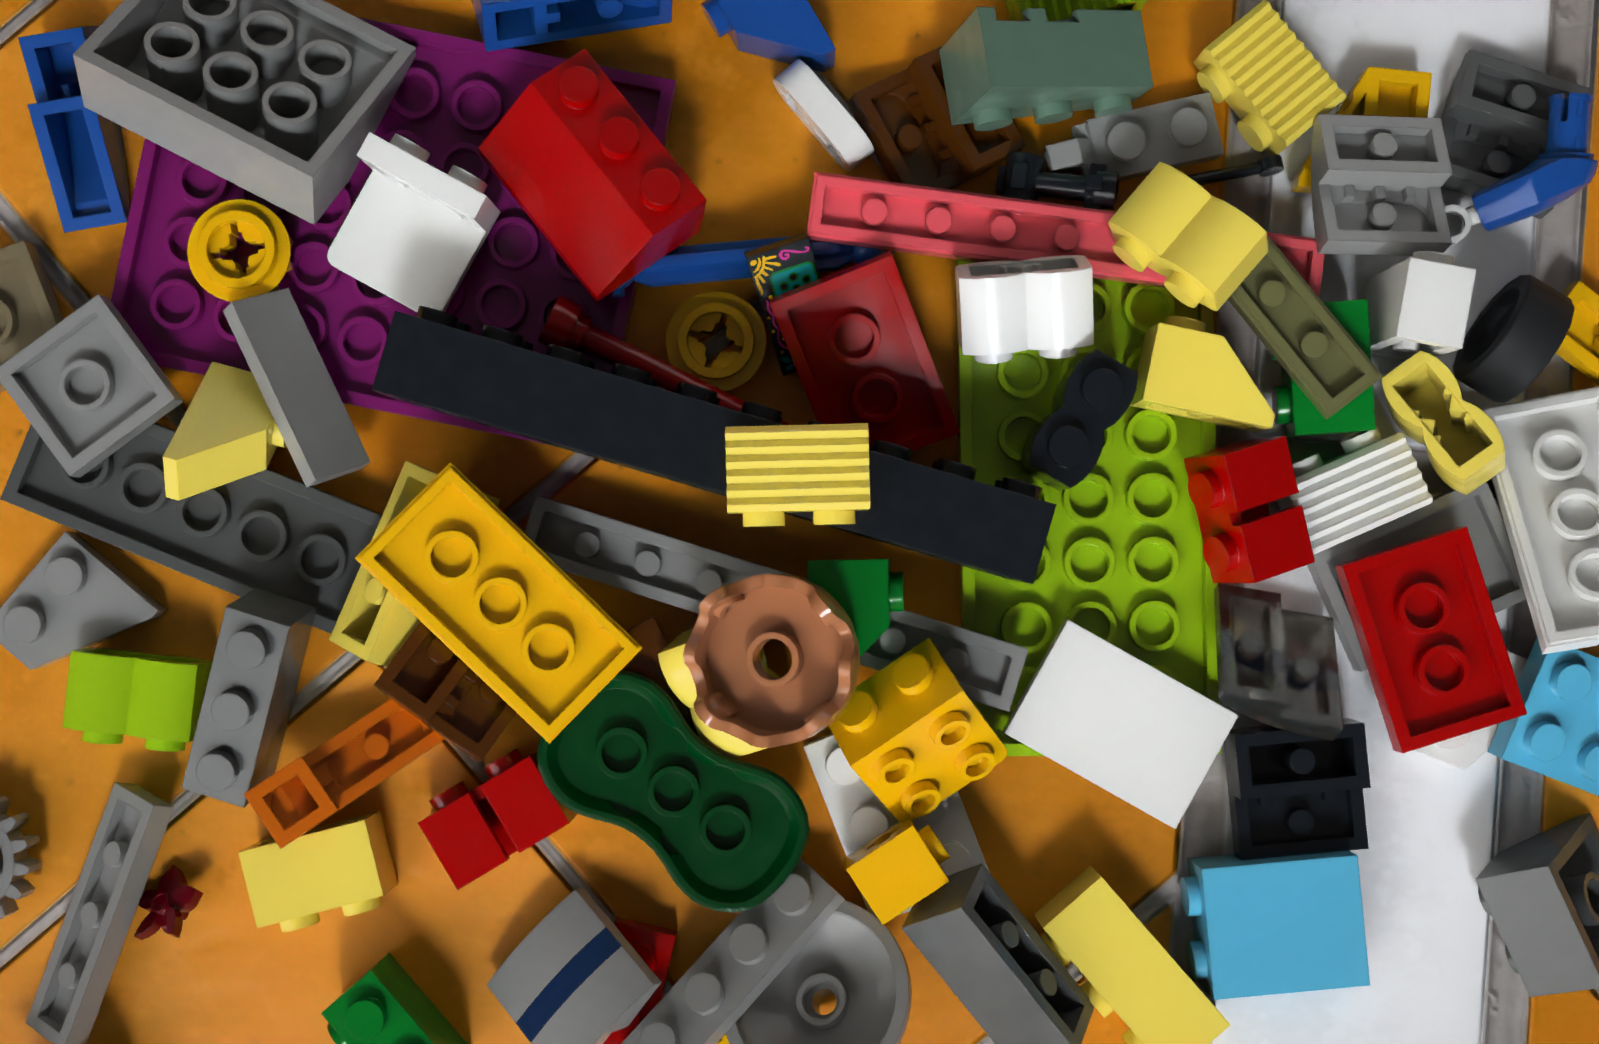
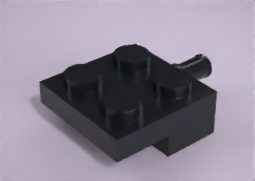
[1223,682,1371,860]

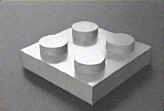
[0,294,184,478]

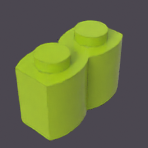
[62,647,212,752]

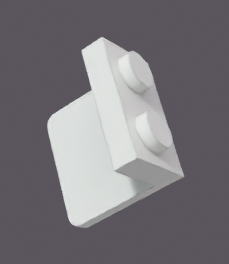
[327,132,500,312]

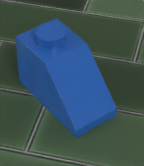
[701,0,836,73]

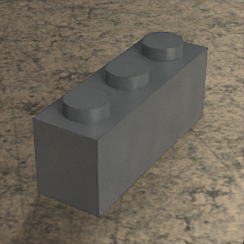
[182,588,317,808]
[902,863,1094,1044]

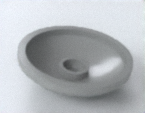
[726,900,912,1044]

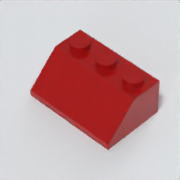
[478,49,707,302]

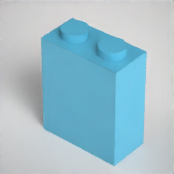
[1180,850,1370,1000]

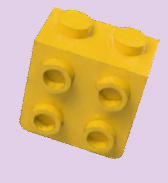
[829,638,1007,823]

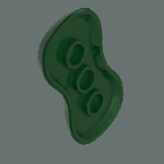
[537,670,809,913]

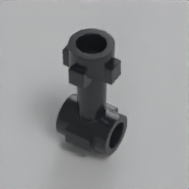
[995,152,1120,211]

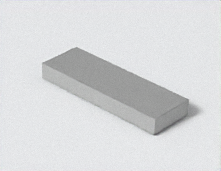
[223,288,371,488]

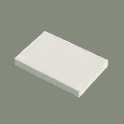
[1002,619,1239,829]

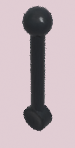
[1187,155,1284,186]

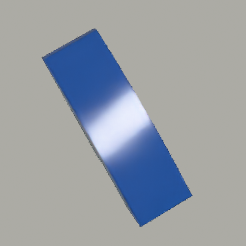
[18,26,130,233]

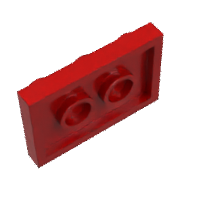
[769,251,960,451]
[1334,526,1527,753]

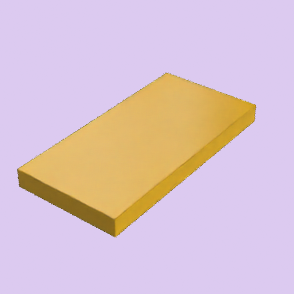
[355,462,642,744]

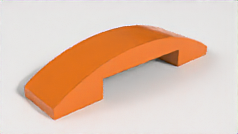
[243,699,445,849]

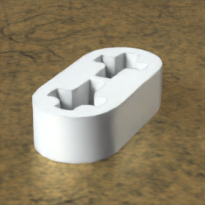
[772,59,874,172]

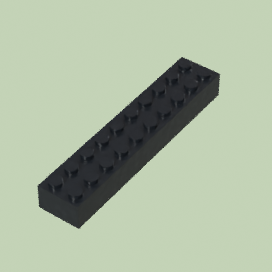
[372,306,1056,584]

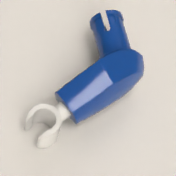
[1445,93,1599,245]

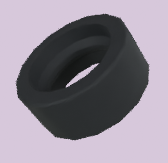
[1453,275,1575,403]

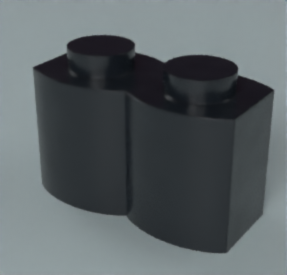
[1020,349,1138,491]

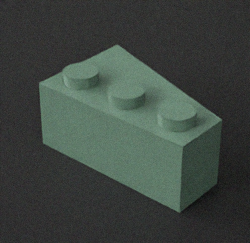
[939,7,1154,131]

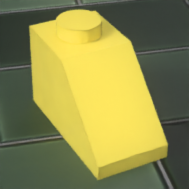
[1130,316,1275,432]
[163,361,287,501]

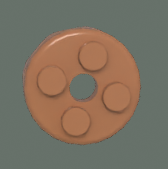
[683,573,860,748]

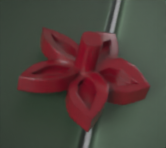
[134,865,203,940]

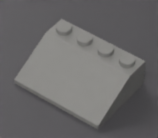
[73,0,416,225]

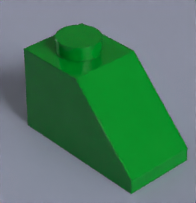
[807,559,905,657]

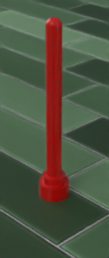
[538,295,791,425]

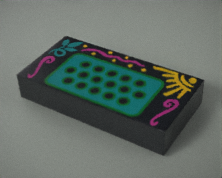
[744,232,820,376]

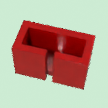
[1184,436,1315,583]
[418,748,578,890]

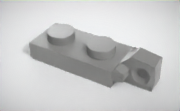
[1042,92,1224,181]

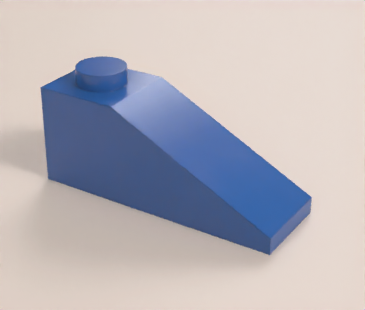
[471,0,672,52]

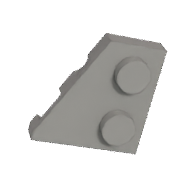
[0,532,167,670]

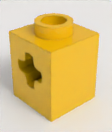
[844,818,950,925]

